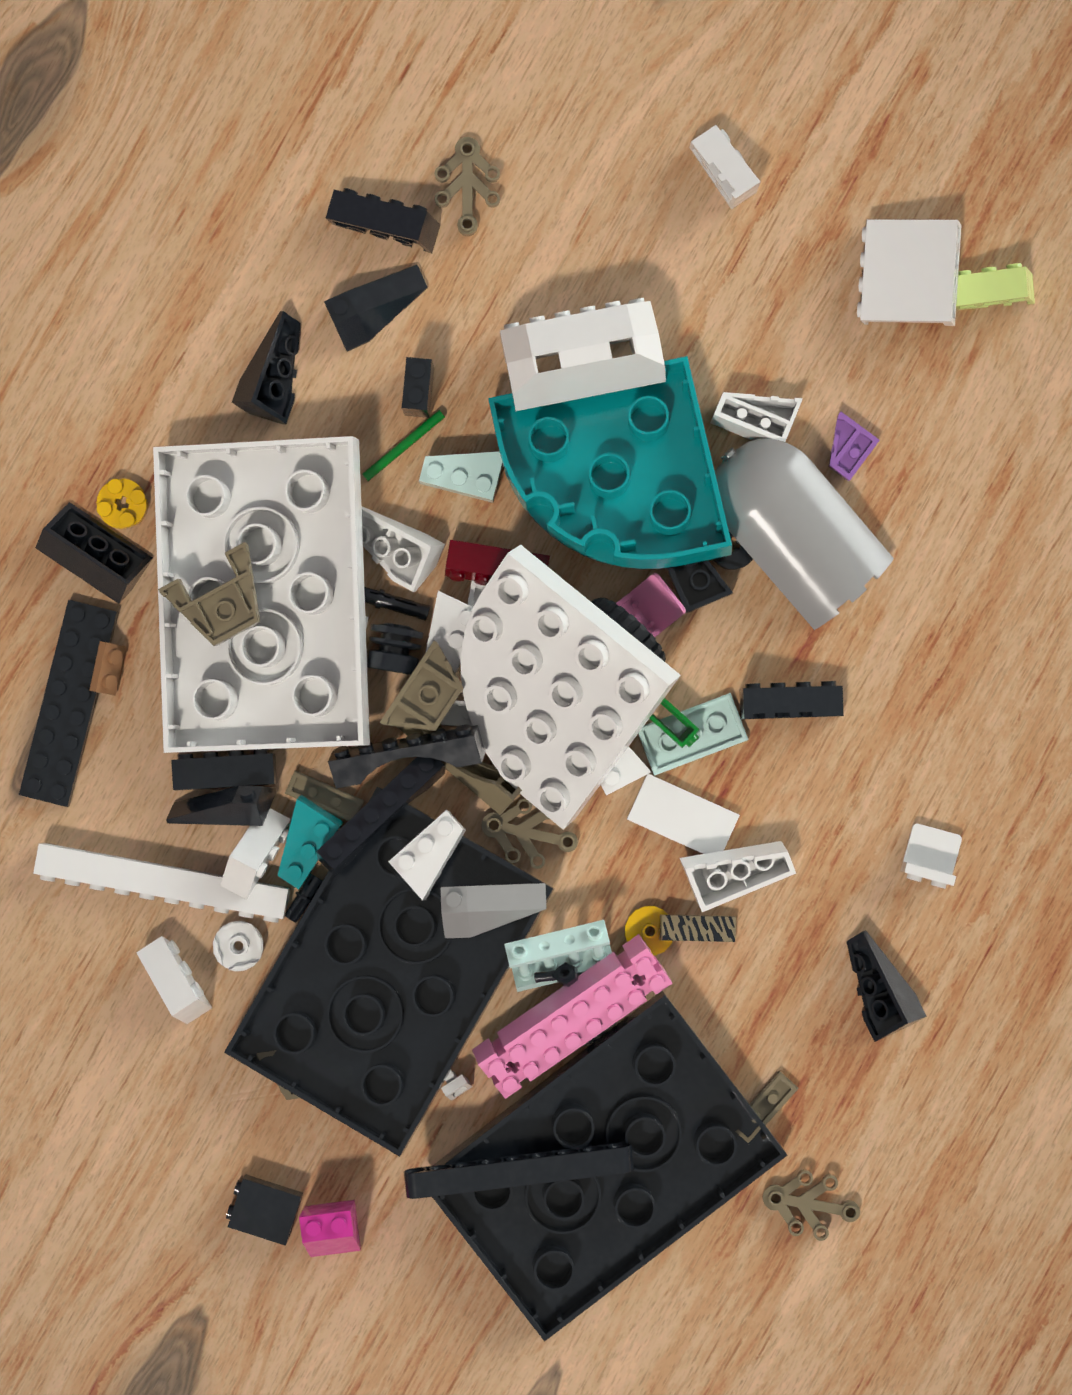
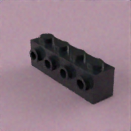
[171,749,277,791]

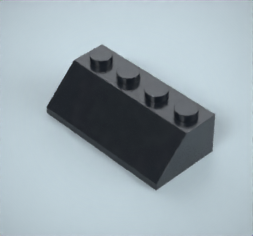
[35,502,153,604]

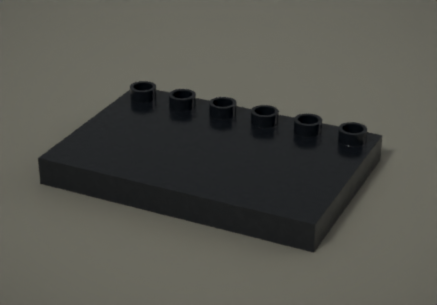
[224,787,555,1157]
[432,991,788,1342]

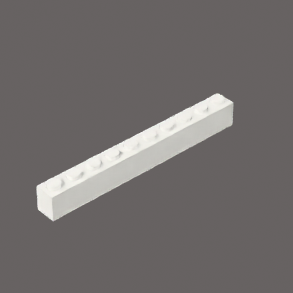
[33,843,291,923]

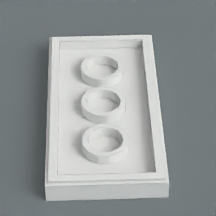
[627,774,740,854]

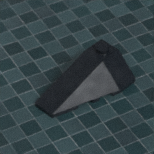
[231,311,301,425]

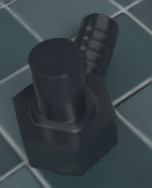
[534,962,578,987]

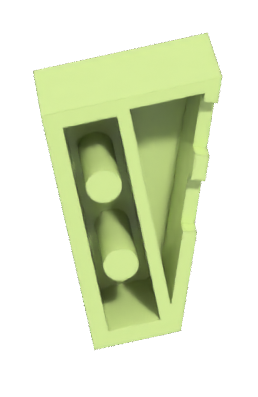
[956,263,1035,310]

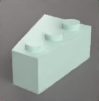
[419,452,503,503]

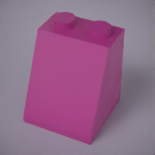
[299,1200,361,1257]

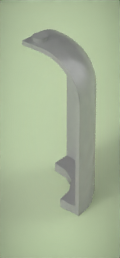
[715,438,894,630]

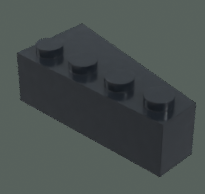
[666,560,733,614]

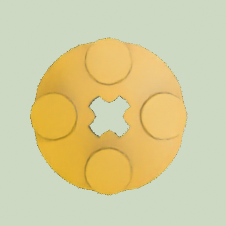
[96,478,148,529]

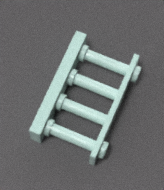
[505,920,612,992]

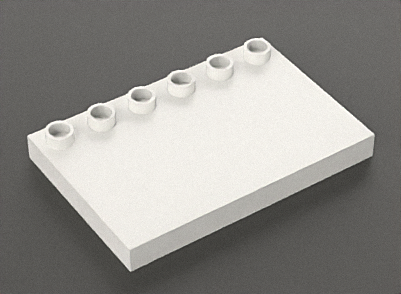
[153,436,370,753]

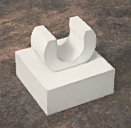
[441,1070,473,1101]

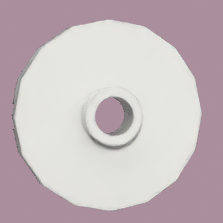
[213,921,264,971]

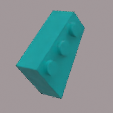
[277,795,343,889]

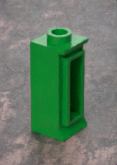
[649,698,699,748]

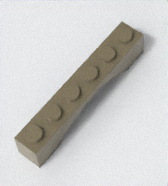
[396,725,522,816]

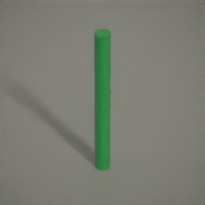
[362,410,445,481]

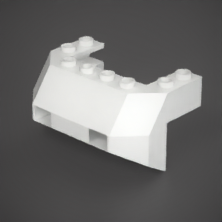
[500,298,666,411]

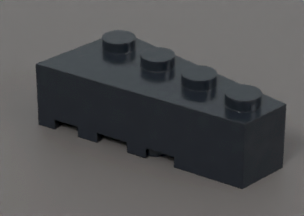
[326,188,441,253]
[739,681,844,720]

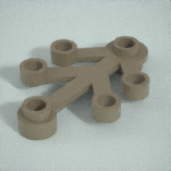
[435,137,500,236]
[481,799,578,869]
[762,1169,860,1241]

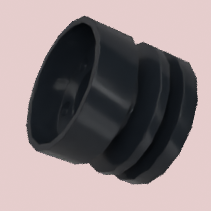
[367,623,424,675]

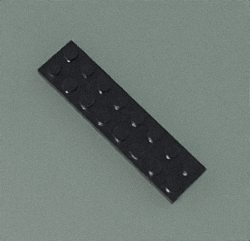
[19,599,119,807]

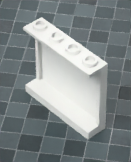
[857,220,961,326]

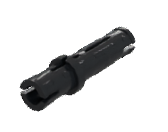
[364,586,430,621]

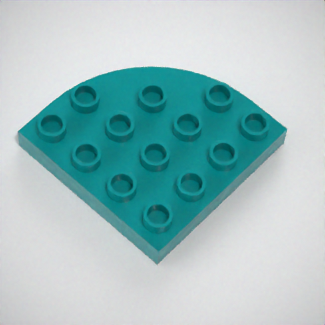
[488,356,732,569]

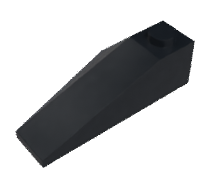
[324,265,428,352]
[166,786,276,826]
[846,930,927,1042]

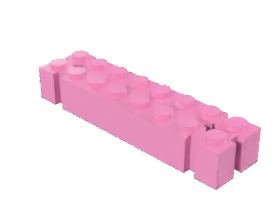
[472,934,673,1099]

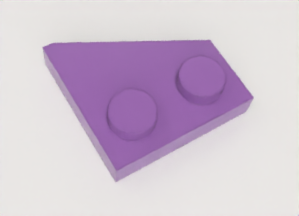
[828,412,880,481]

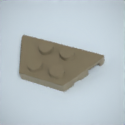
[380,640,464,731]

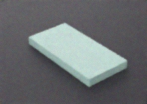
[638,693,748,776]

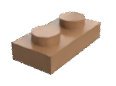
[89,641,126,696]

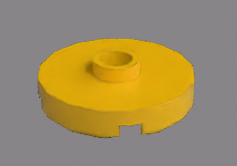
[625,906,672,956]

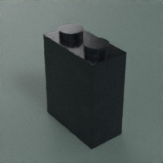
[401,357,434,418]
[226,1174,303,1246]

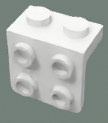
[900,824,962,889]

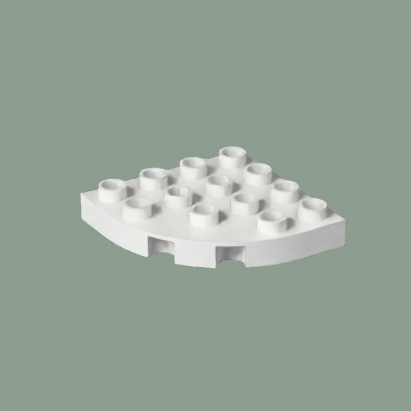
[461,545,681,830]

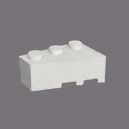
[689,125,760,209]
[710,392,803,442]

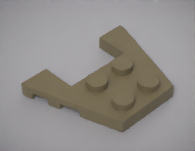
[158,542,260,646]

